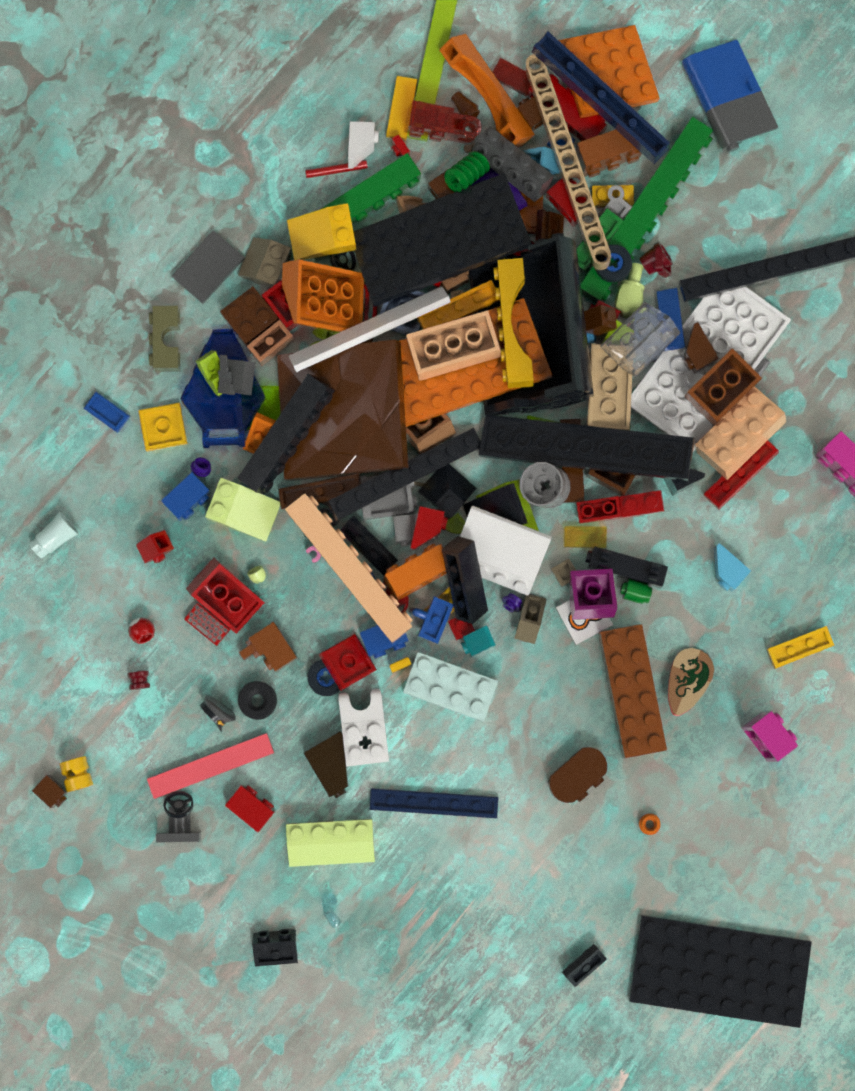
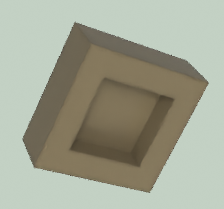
[550,558,577,587]

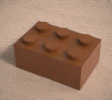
[575,129,642,178]
[684,348,762,426]

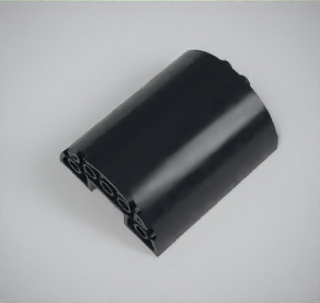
[469,233,594,415]

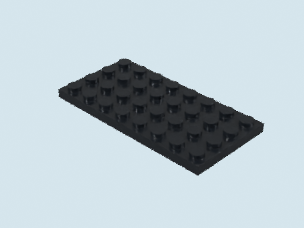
[353,173,532,307]
[629,915,812,1028]

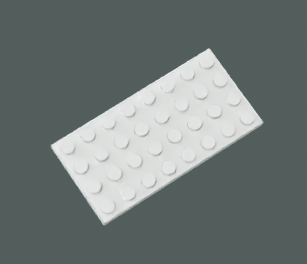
[631,287,791,452]

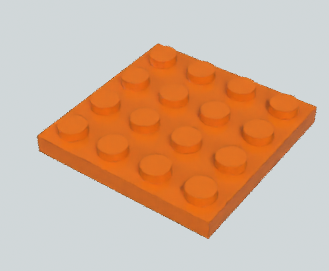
[558,25,660,118]

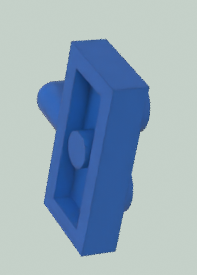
[409,596,453,644]

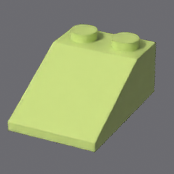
[205,478,281,542]

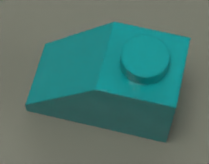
[461,625,496,657]

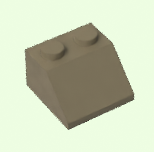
[238,237,292,288]

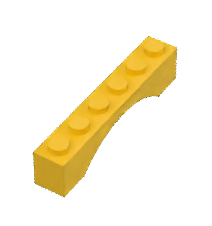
[494,258,534,388]

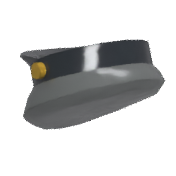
[200,695,236,732]

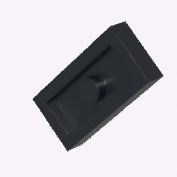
[562,944,607,987]

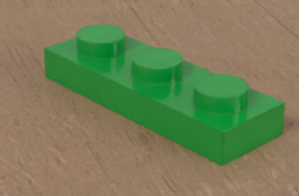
[577,208,624,271]

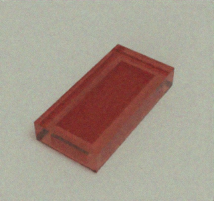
[493,58,530,97]

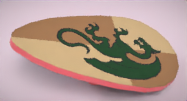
[668,648,714,716]

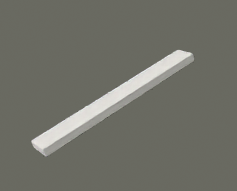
[289,287,451,372]

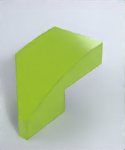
[196,350,222,396]

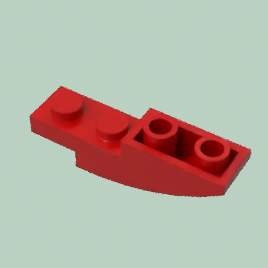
[577,490,665,524]

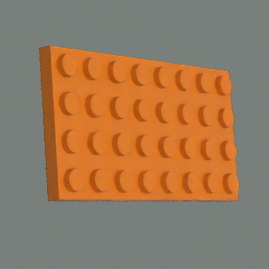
[400,298,552,427]

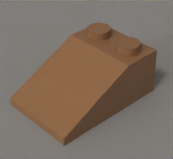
[406,414,456,454]

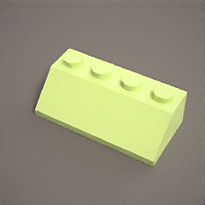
[286,819,375,867]

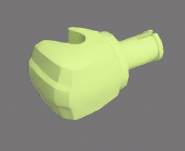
[614,263,645,318]

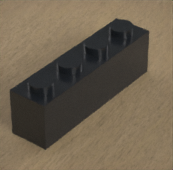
[442,536,488,624]

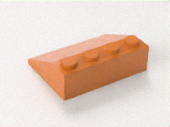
[282,259,364,332]

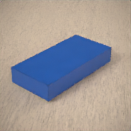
[84,392,130,433]

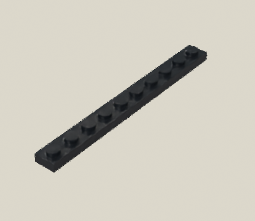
[679,237,855,302]

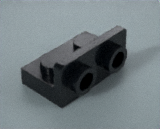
[252,929,298,967]

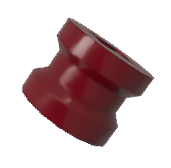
[127,671,150,690]

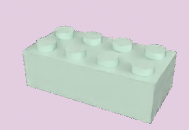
[403,652,498,722]

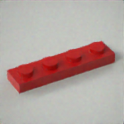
[704,440,779,510]

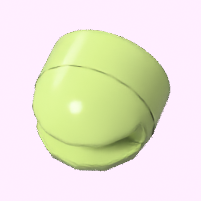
[247,566,266,584]

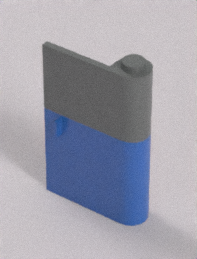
[682,40,778,153]

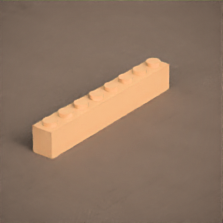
[285,494,413,644]

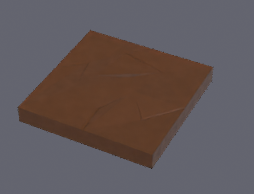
[277,339,408,481]

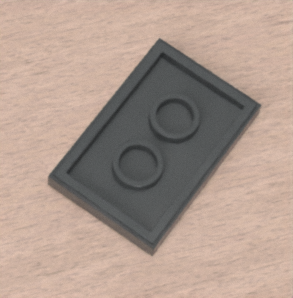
[172,230,245,304]

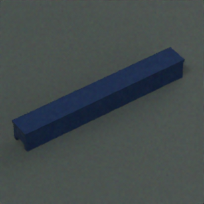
[531,31,670,164]

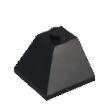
[418,464,477,520]

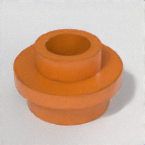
[639,813,661,835]

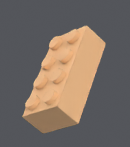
[406,310,501,381]
[695,386,786,480]

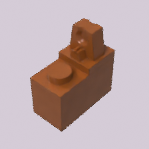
[239,622,298,672]

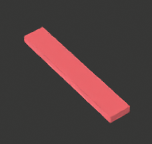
[147,733,274,799]

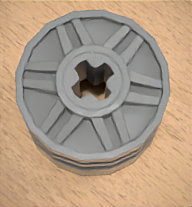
[520,462,570,508]

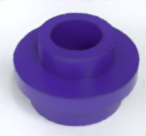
[190,457,211,477]
[502,593,522,612]

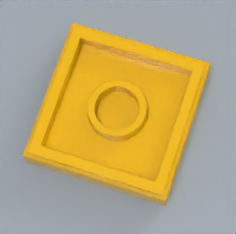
[138,402,188,452]

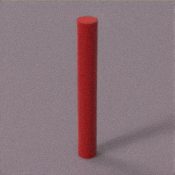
[305,160,368,178]

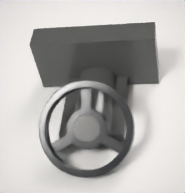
[156,791,201,843]

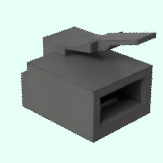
[218,355,255,395]

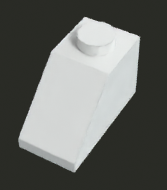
[348,121,379,169]

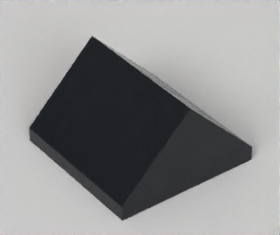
[663,468,705,496]

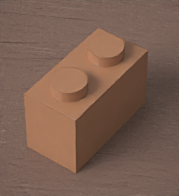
[247,320,294,366]

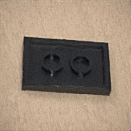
[463,483,528,525]

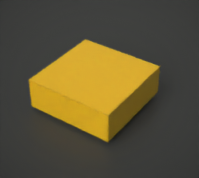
[389,657,412,674]

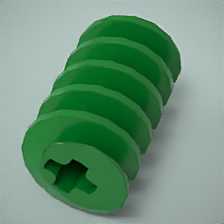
[444,151,490,193]

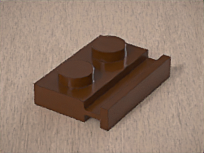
[535,209,564,243]

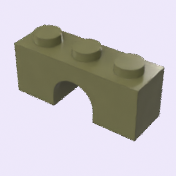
[149,306,180,372]

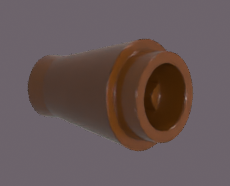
[451,91,480,122]

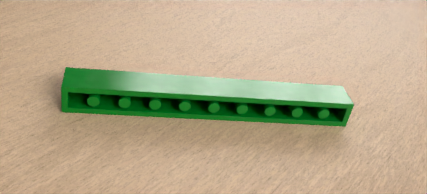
[581,117,713,304]

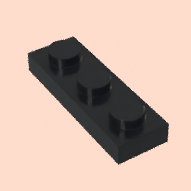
[340,516,398,576]

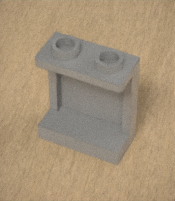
[361,475,417,520]

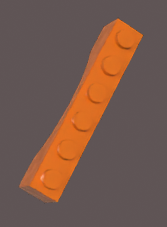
[439,34,535,148]

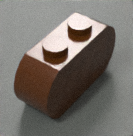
[548,747,607,803]

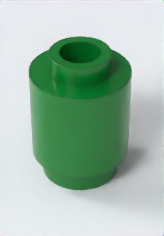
[620,579,653,604]

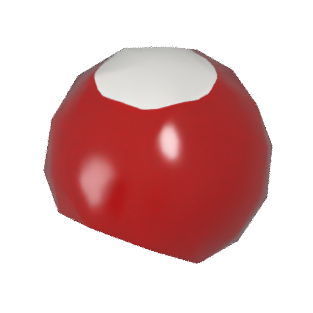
[128,617,155,644]

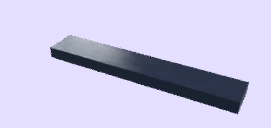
[369,788,499,819]

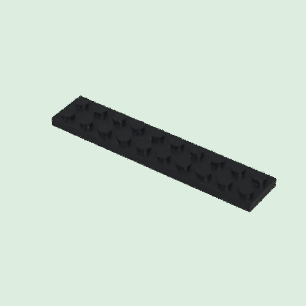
[479,415,695,481]

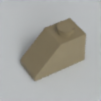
[514,594,547,644]

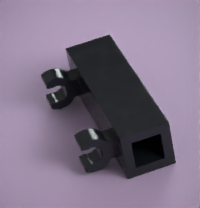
[585,546,668,589]

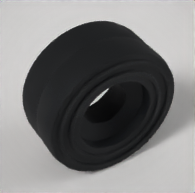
[238,681,277,720]

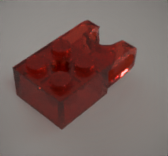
[404,100,482,144]

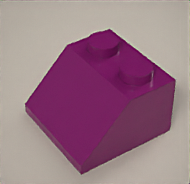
[570,569,618,620]

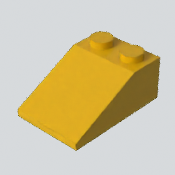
[287,204,356,260]

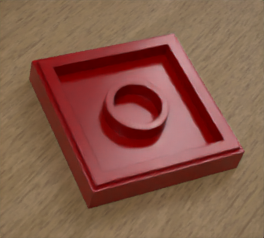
[319,634,377,691]

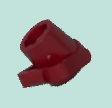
[639,241,673,278]

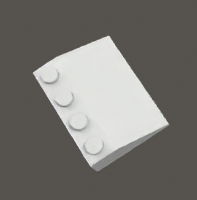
[460,506,552,596]

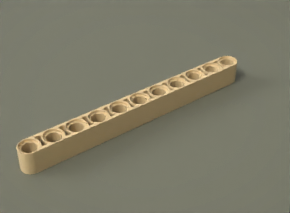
[526,54,611,270]

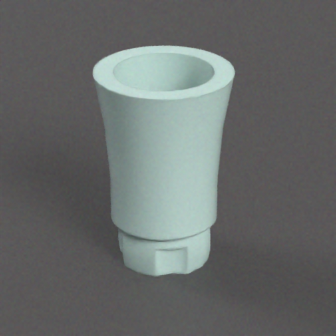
[29,511,79,558]

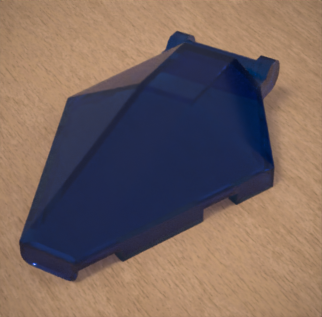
[180,329,265,449]

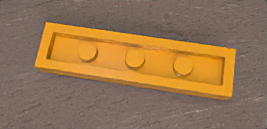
[417,280,500,329]

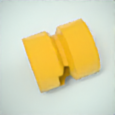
[59,756,93,793]

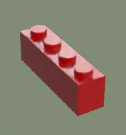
[527,73,607,141]

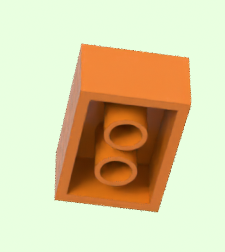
[383,544,447,601]

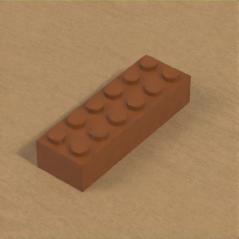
[598,624,667,758]

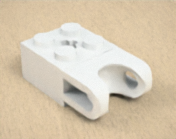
[338,688,389,767]

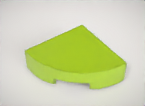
[445,513,465,534]

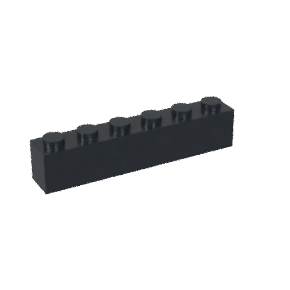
[238,373,335,494]

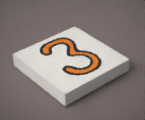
[556,600,613,645]

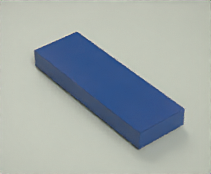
[656,288,686,351]

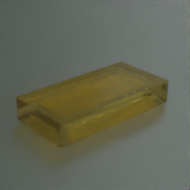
[564,526,607,548]

